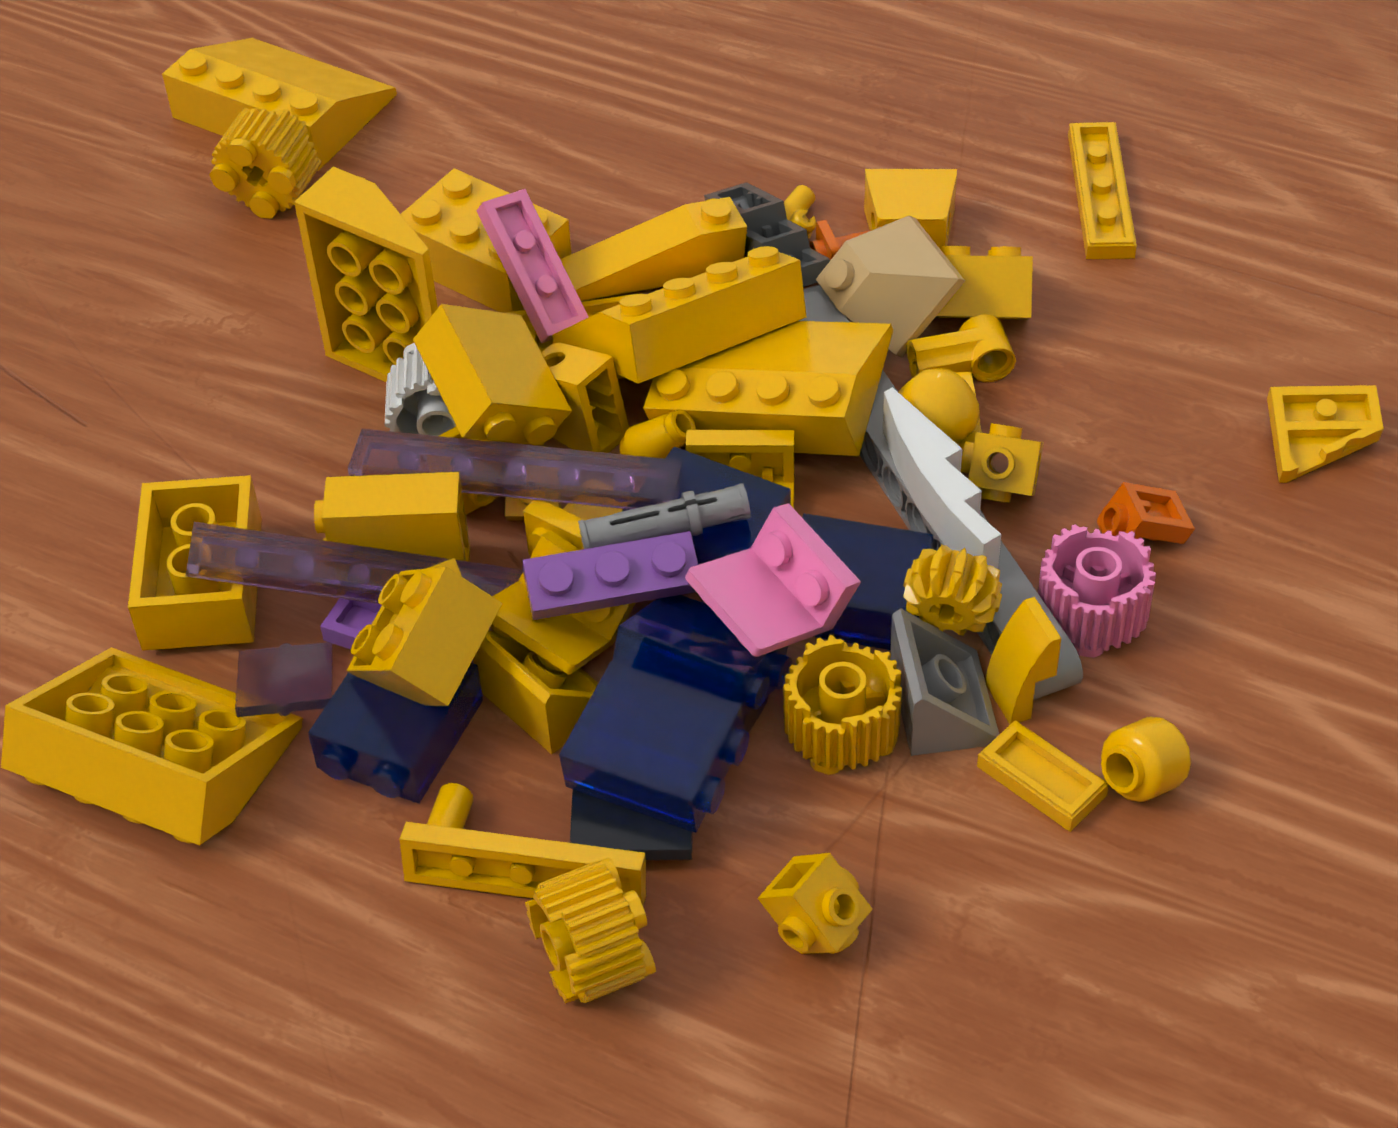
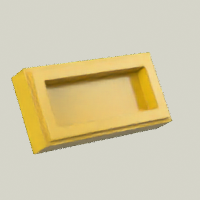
[977,720,1109,832]

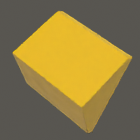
[473,631,618,755]

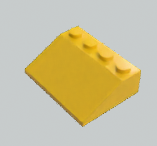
[162,38,397,171]
[294,166,438,382]
[552,246,807,384]
[643,321,893,456]
[1,647,303,846]

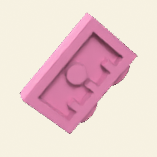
[685,503,861,657]

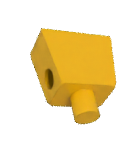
[864,169,957,248]
[541,342,629,463]

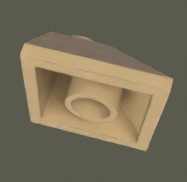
[816,215,965,357]

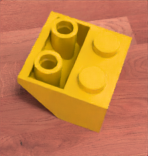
[935,246,1033,320]
[346,567,503,706]

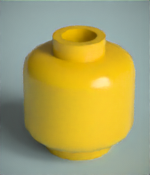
[1101,716,1191,802]

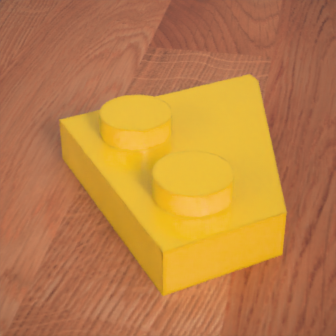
[1267,385,1384,483]

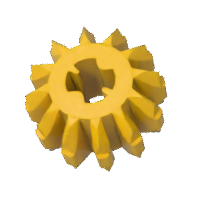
[903,544,1002,636]

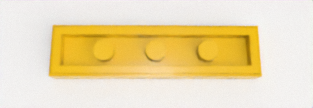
[1068,122,1137,259]

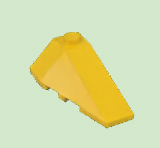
[560,197,747,301]

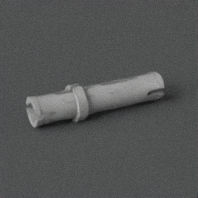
[578,483,751,549]

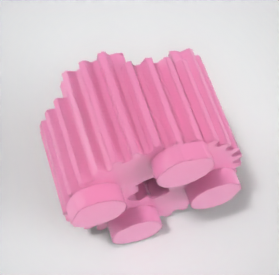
[1038,524,1156,658]

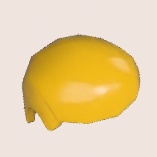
[898,368,980,444]

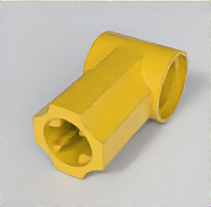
[907,314,1016,382]

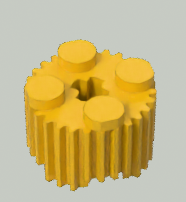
[209,107,322,219]
[783,635,902,775]
[525,858,656,1004]

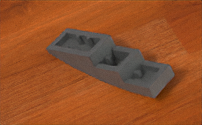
[704,182,830,287]

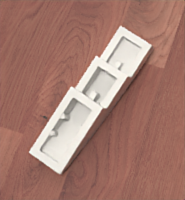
[883,387,1002,569]

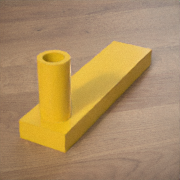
[399,783,646,906]

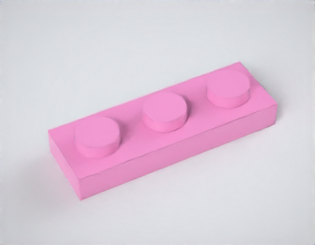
[476,189,589,343]

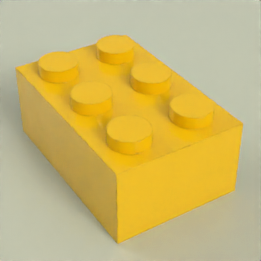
[401,168,572,313]
[128,475,262,651]

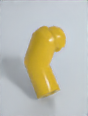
[784,185,816,239]

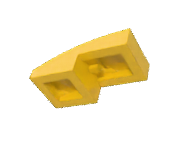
[985,596,1061,724]

